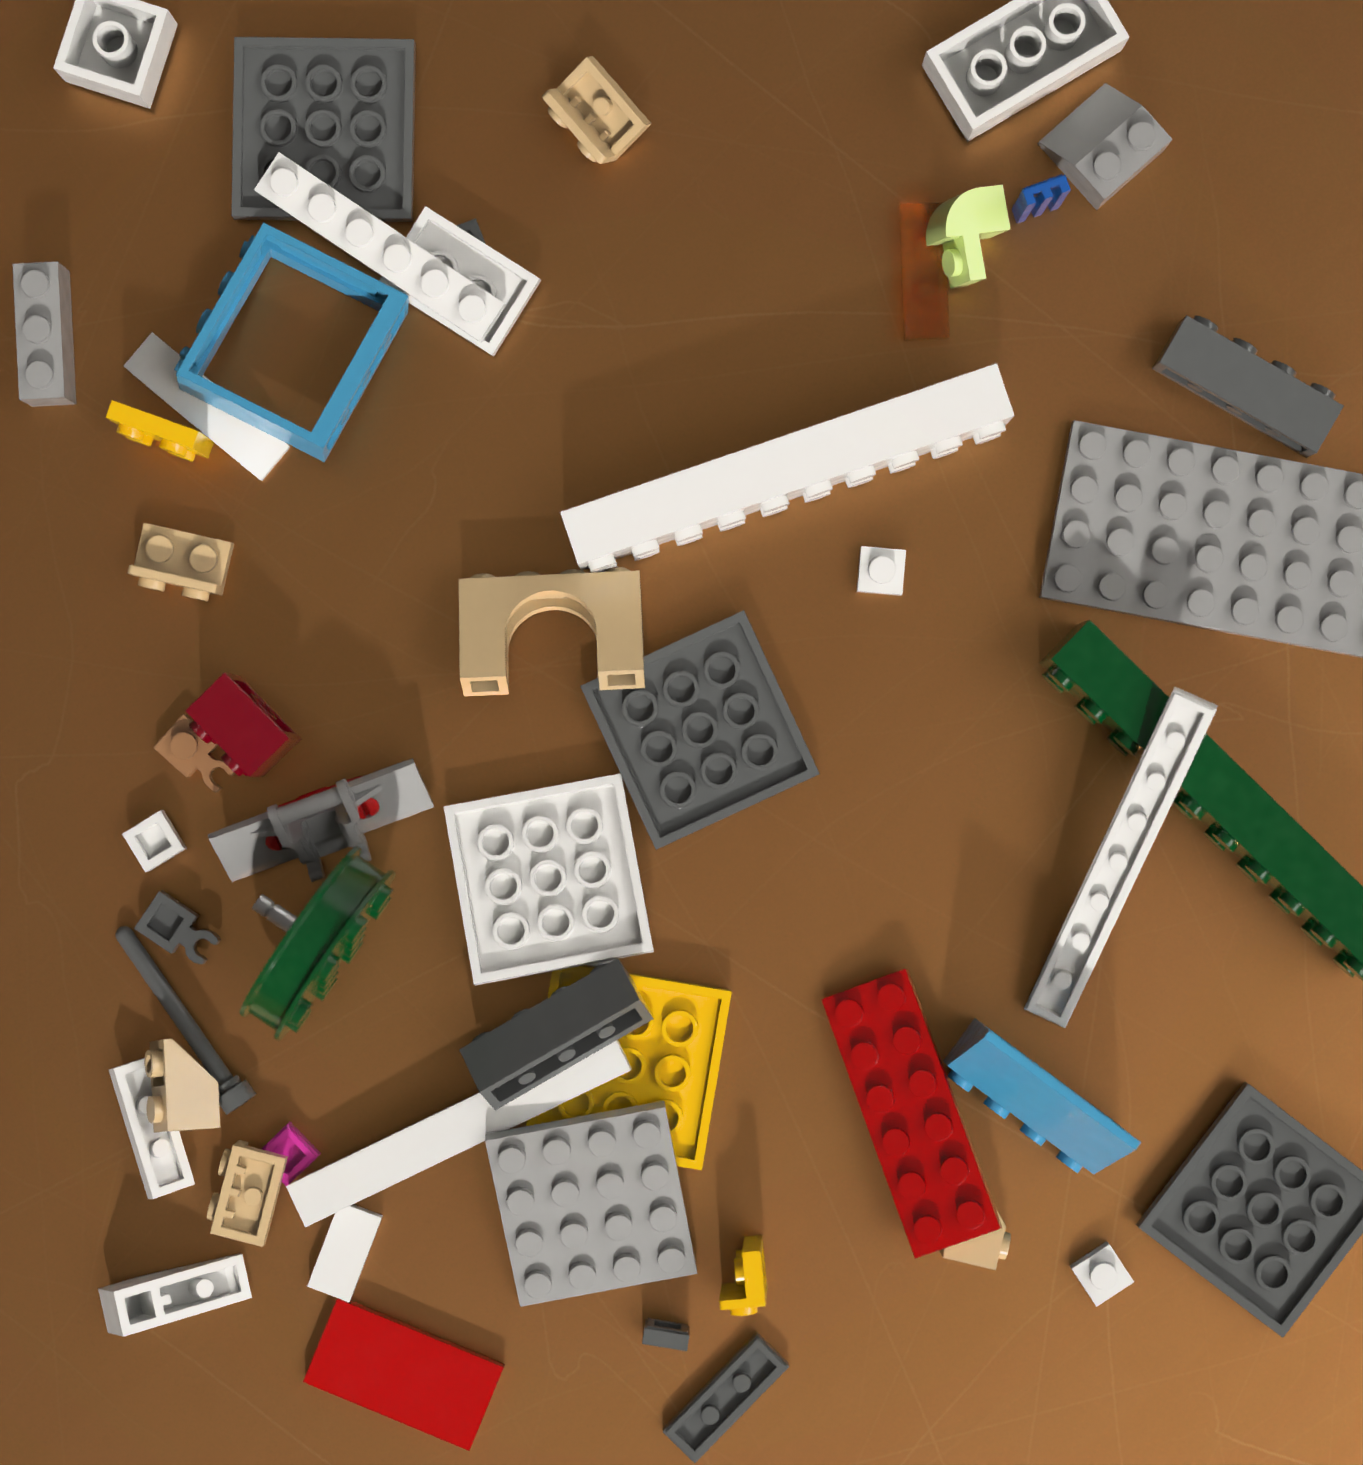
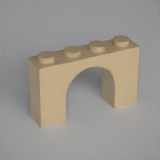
[459,567,645,696]

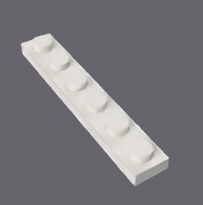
[254,152,506,343]

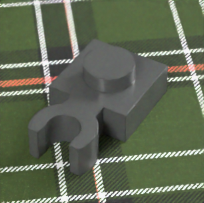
[134,890,221,965]

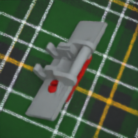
[208,758,434,882]

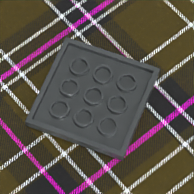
[231,37,416,222]
[580,610,820,850]
[1136,1082,1363,1338]

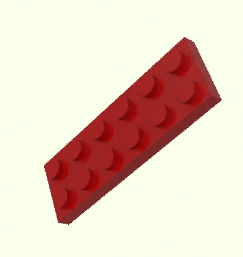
[821,969,1002,1259]

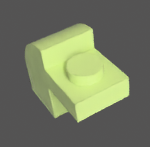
[926,185,1010,289]

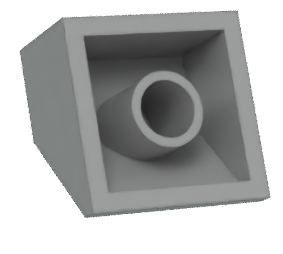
[1038,83,1172,210]

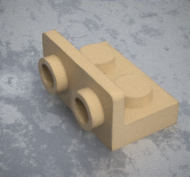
[127,523,234,601]
[207,1140,288,1247]

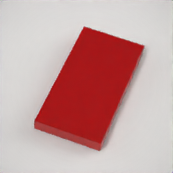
[303,1298,505,1451]

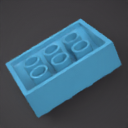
[943,1018,1141,1174]

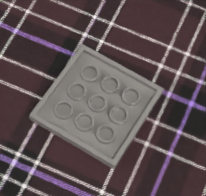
[485,1101,697,1307]

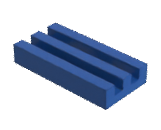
[1011,174,1071,224]

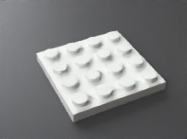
[444,773,654,985]

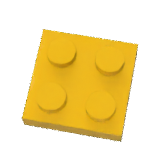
[106,400,214,462]

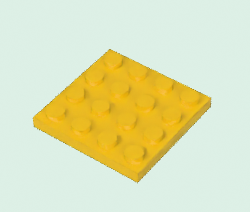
[526,965,732,1170]

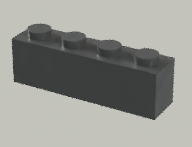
[1152,315,1344,458]
[459,958,653,1110]

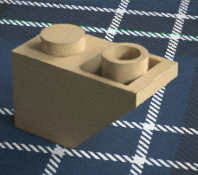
[144,1039,220,1133]

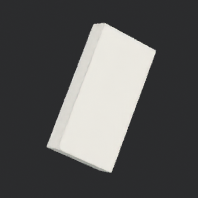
[307,1204,383,1302]

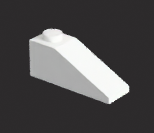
[98,1253,252,1337]

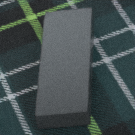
[663,1332,789,1463]

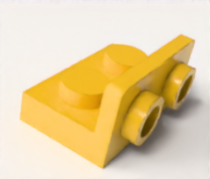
[719,1235,767,1316]

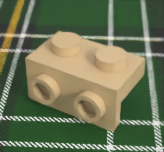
[542,56,651,164]

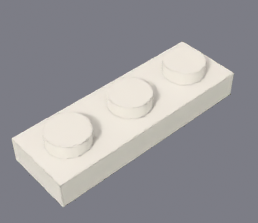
[108,1058,195,1199]

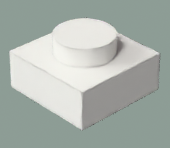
[857,546,906,596]
[122,810,187,872]
[1070,1241,1134,1307]

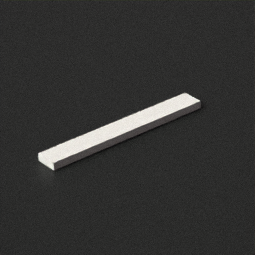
[1024,687,1218,1028]
[286,1040,632,1227]

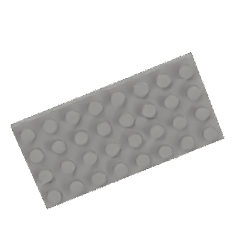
[1039,420,1363,658]

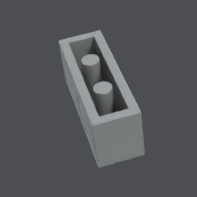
[13,261,76,407]

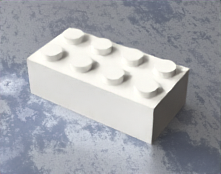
[922,0,1130,142]

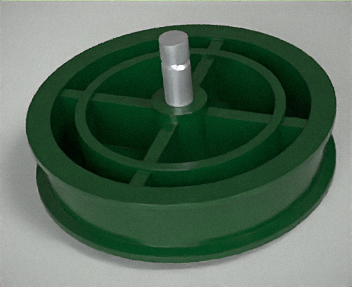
[239,846,396,1041]

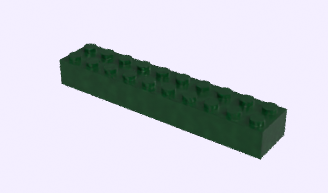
[1040,620,1363,981]

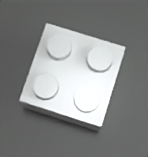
[53,0,178,109]

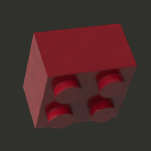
[185,672,302,777]

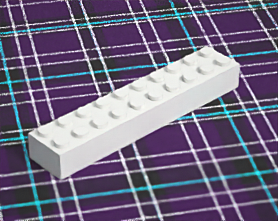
[560,363,1015,573]

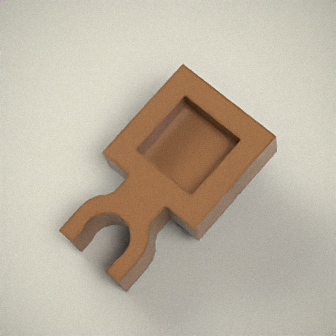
[153,714,235,793]

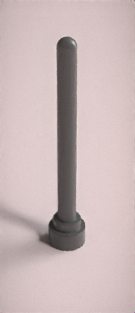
[115,926,256,1115]

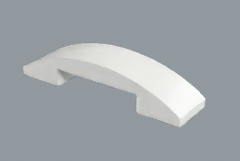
[124,332,290,481]

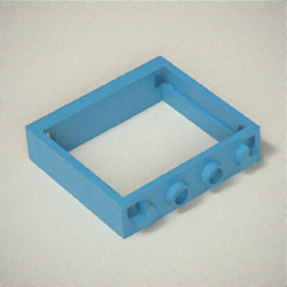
[174,222,409,462]

